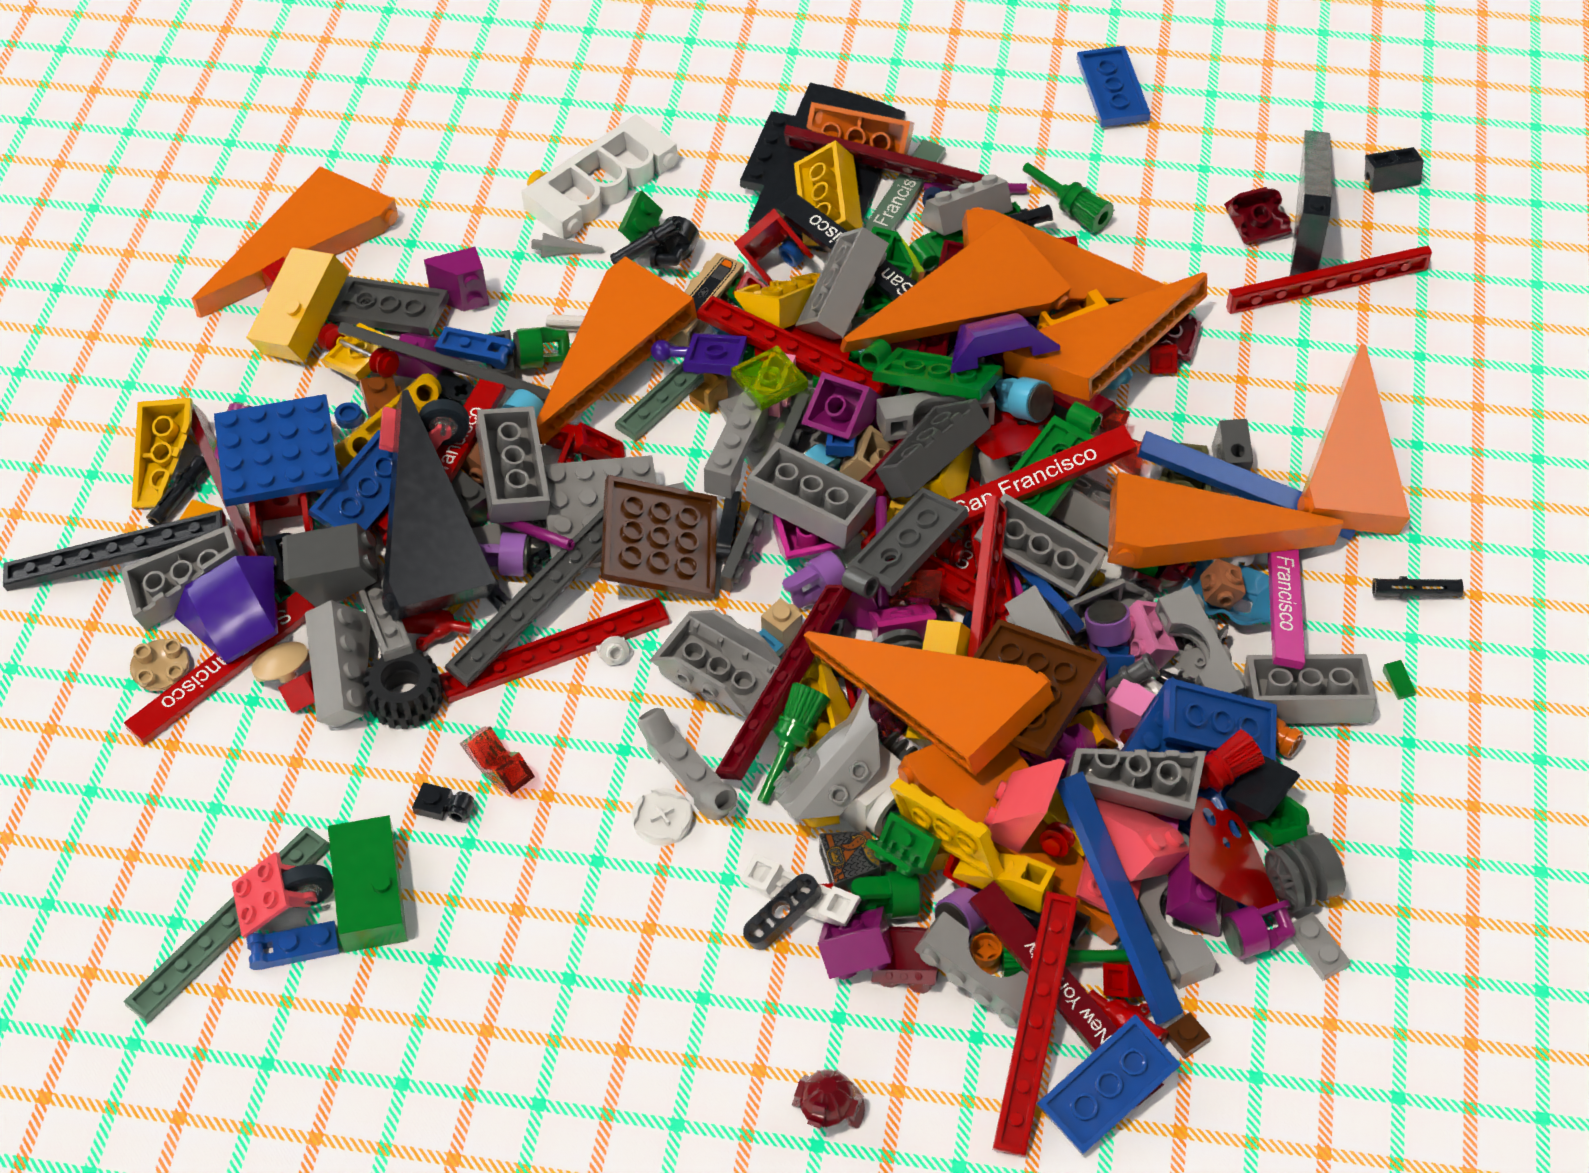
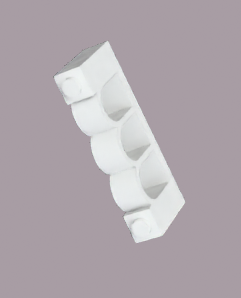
[521,114,678,239]

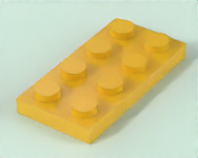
[890,778,1003,879]

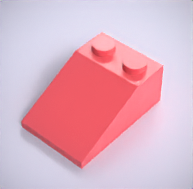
[983,759,1066,853]
[1095,799,1189,881]

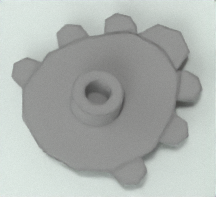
[1174,644,1206,682]

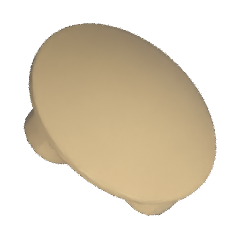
[130,638,190,691]
[251,642,310,683]

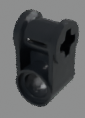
[435,369,474,406]

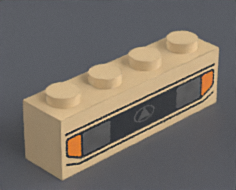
[668,252,744,347]

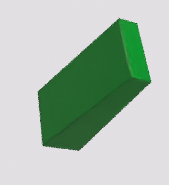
[1382,660,1416,700]

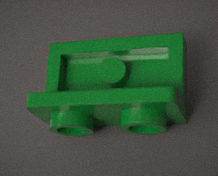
[618,190,663,242]
[1247,794,1310,847]
[866,812,942,877]

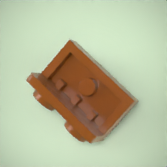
[360,375,401,418]

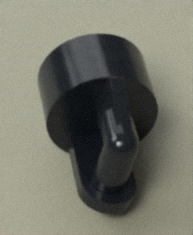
[650,216,700,270]

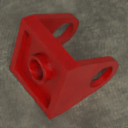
[734,209,815,286]
[249,492,314,546]

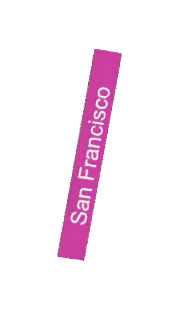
[1268,549,1305,670]

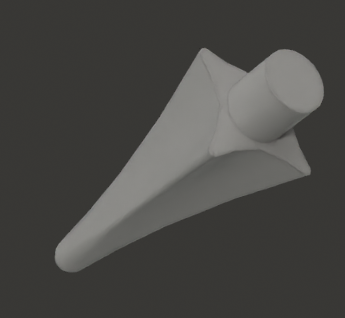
[531,232,604,257]

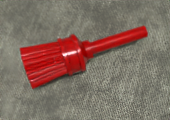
[1148,729,1265,817]

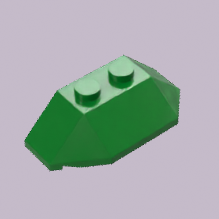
[854,226,915,317]

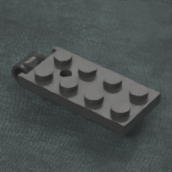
[327,276,450,336]
[842,487,969,599]

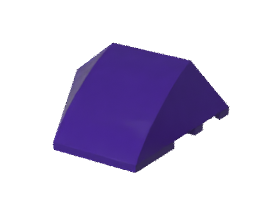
[951,313,1060,374]
[174,556,278,664]

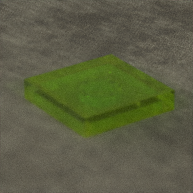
[731,346,808,411]

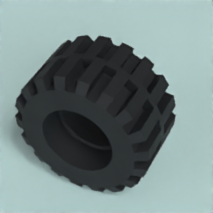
[363,649,443,729]

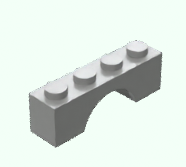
[704,391,769,499]
[876,391,995,442]
[1155,586,1245,696]
[1137,874,1216,990]
[914,911,1028,1028]

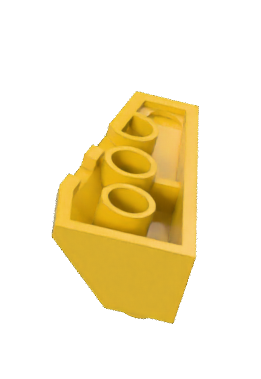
[734,272,821,329]
[131,398,193,509]
[894,443,975,504]
[793,655,851,764]

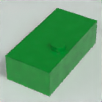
[328,815,408,953]

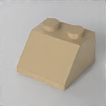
[839,425,895,481]

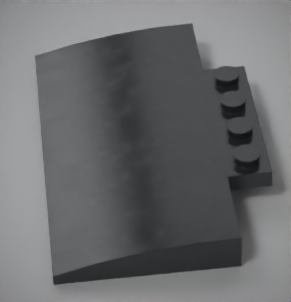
[740,82,906,253]

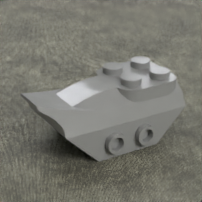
[649,610,781,718]
[773,688,881,820]

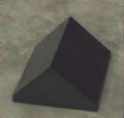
[1225,755,1300,824]

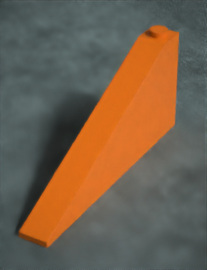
[191,166,398,318]
[962,207,1166,309]
[840,216,1072,353]
[536,256,697,445]
[1003,272,1208,401]
[1297,344,1410,535]
[1107,471,1344,569]
[804,631,1055,775]
[897,744,1120,945]

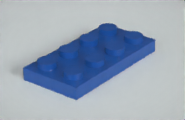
[1076,45,1151,127]
[309,430,393,531]
[1162,678,1277,761]
[1037,1014,1181,1155]

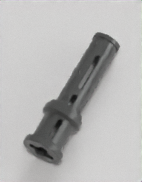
[1077,652,1160,714]

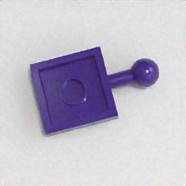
[651,333,748,376]

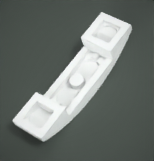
[740,854,861,926]

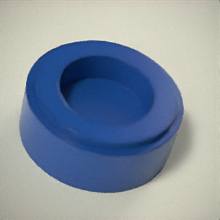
[779,240,804,267]
[334,402,363,429]

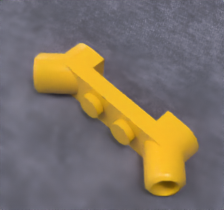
[335,373,442,468]

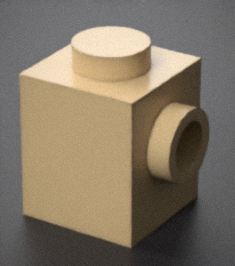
[761,598,803,651]

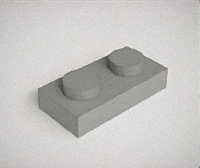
[1290,912,1351,981]

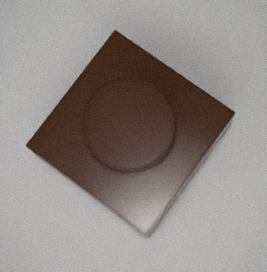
[1165,1012,1211,1059]

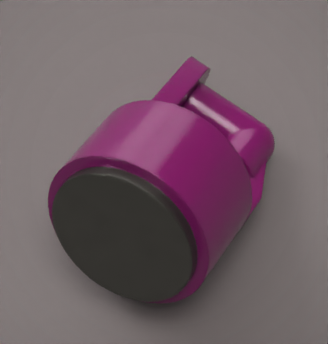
[1222,900,1296,960]

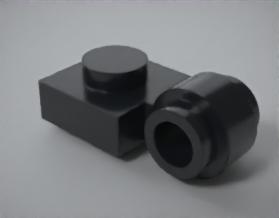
[412,782,474,822]

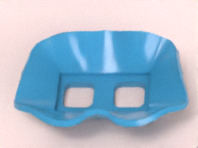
[1181,560,1271,625]

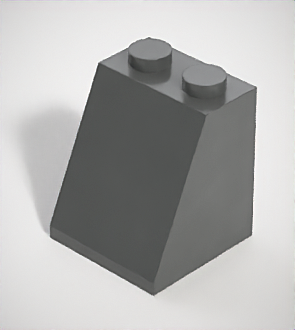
[282,523,378,607]

